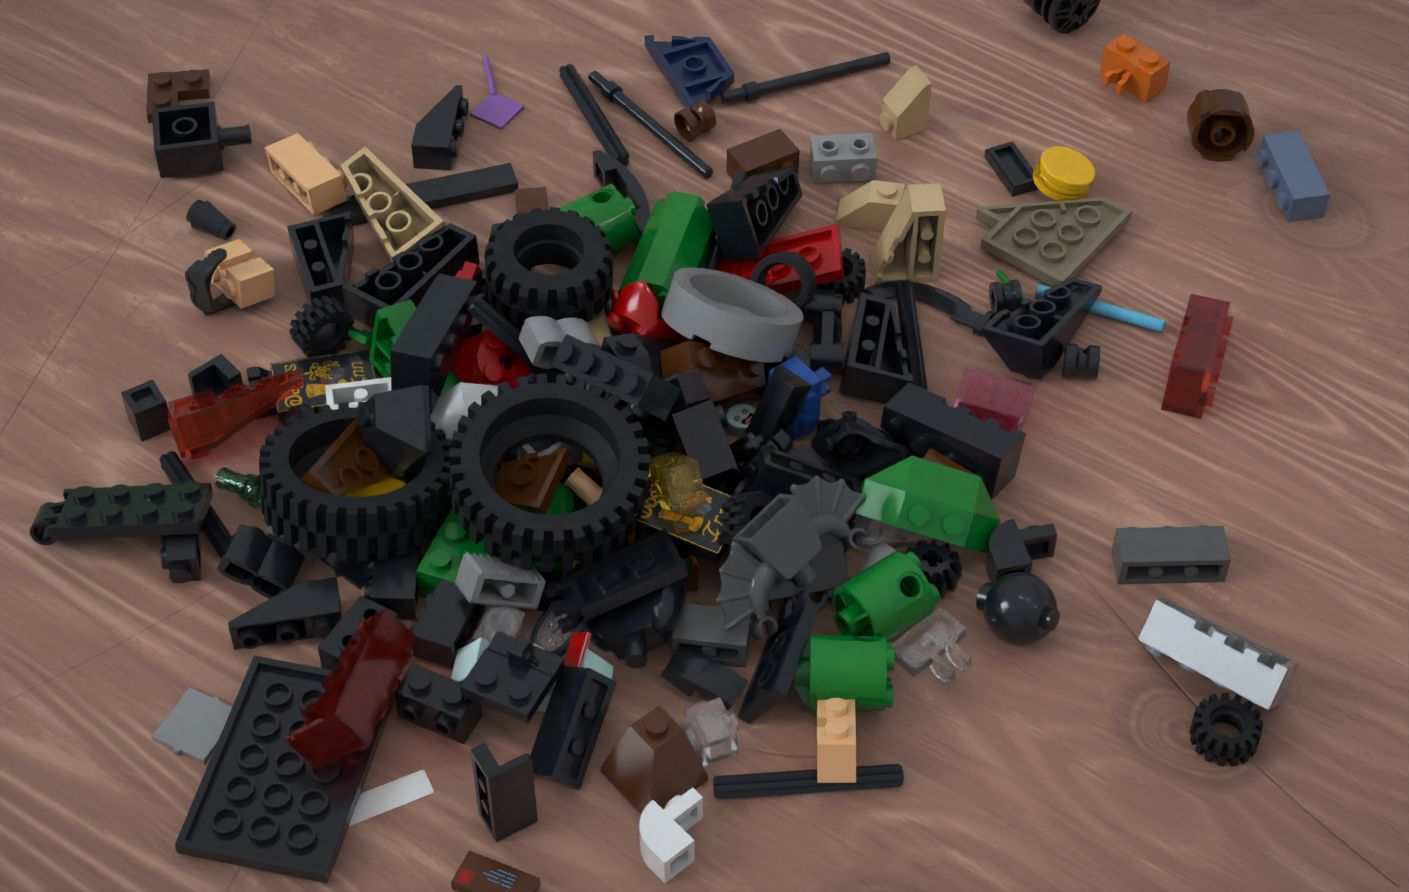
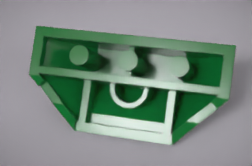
[855,455,1000,554]

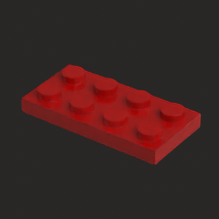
[717,224,844,294]

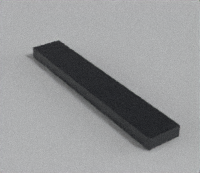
[328,163,519,225]

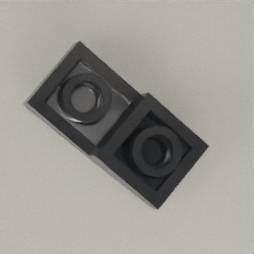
[661,648,749,713]

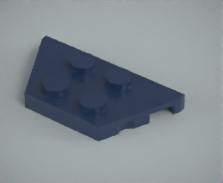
[644,35,734,110]

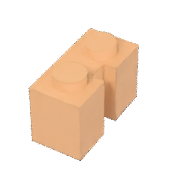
[205,239,275,309]
[817,698,856,783]

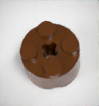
[1187,89,1254,162]

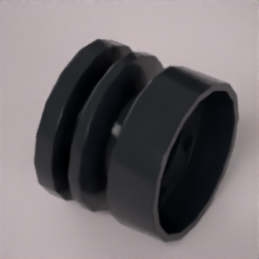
[1024,0,1101,33]

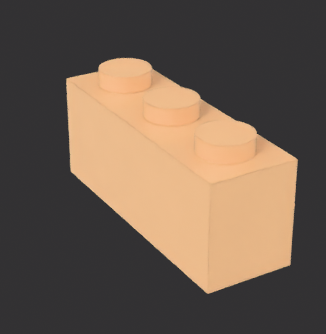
[265,133,347,215]

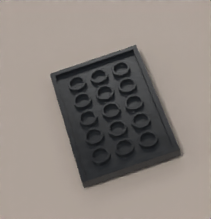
[175,656,397,883]

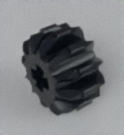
[905,538,962,599]

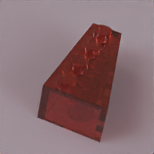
[285,608,418,770]

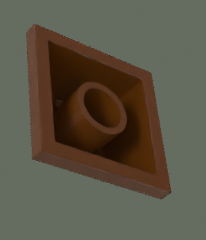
[600,705,708,814]

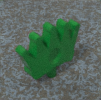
[348,329,373,346]

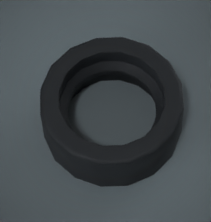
[750,251,817,310]

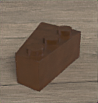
[660,340,766,403]

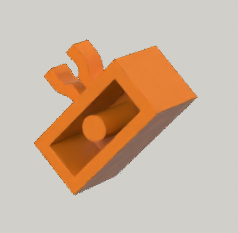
[1100,33,1171,103]

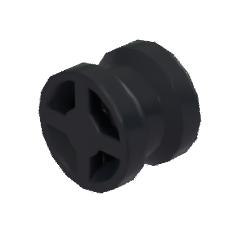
[989,279,1023,313]

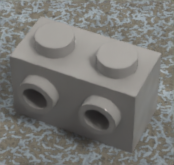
[809,133,877,184]

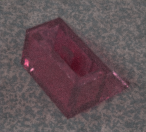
[954,366,1036,433]

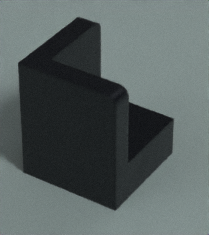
[188,354,245,414]
[121,379,173,442]

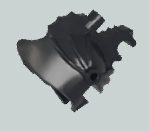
[811,411,908,478]

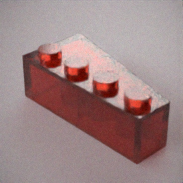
[1161,294,1234,419]

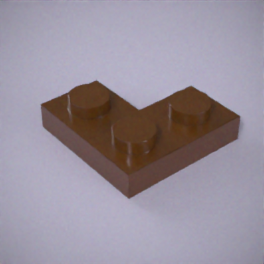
[146,69,210,123]

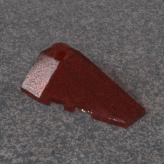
[168,369,305,459]

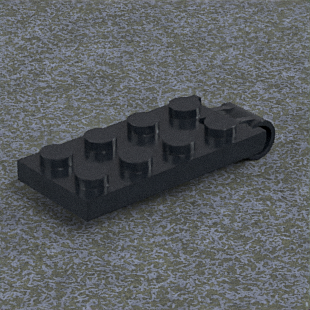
[30,481,213,545]

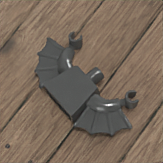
[716,476,867,640]

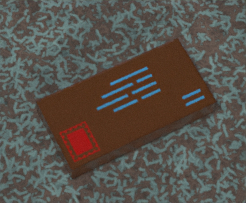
[451,851,541,892]

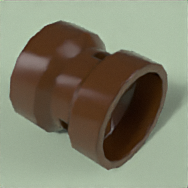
[674,100,716,141]

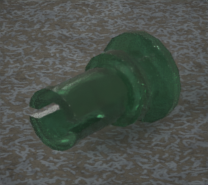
[215,467,261,508]

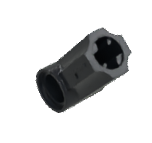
[809,311,844,373]

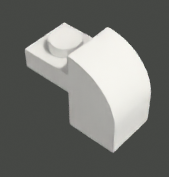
[639,787,703,883]

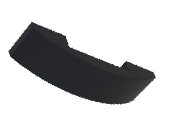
[593,150,650,246]

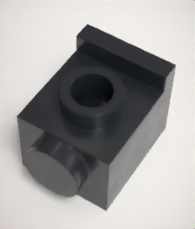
[160,534,201,583]

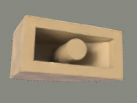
[879,65,932,141]
[836,180,904,231]

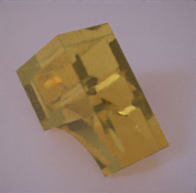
[648,451,707,515]

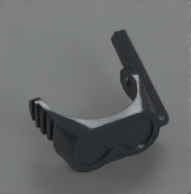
[185,248,236,315]

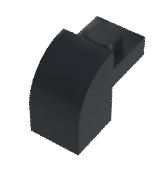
[986,519,1057,584]

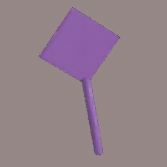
[470,56,524,130]

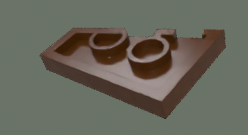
[447,448,572,515]

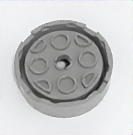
[661,267,804,362]

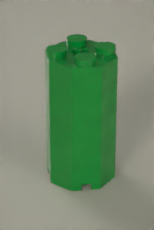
[619,191,716,320]

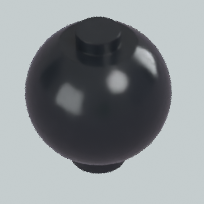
[976,572,1060,646]

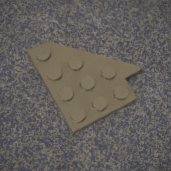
[976,197,1132,286]

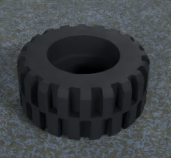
[485,207,613,327]

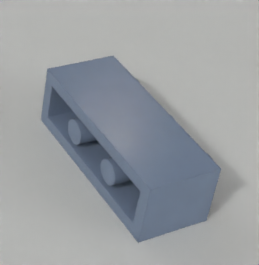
[1256,131,1330,222]

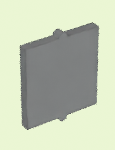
[151,688,232,765]

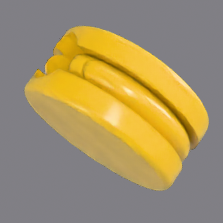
[1033,146,1096,201]

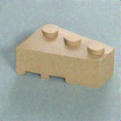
[870,183,946,284]

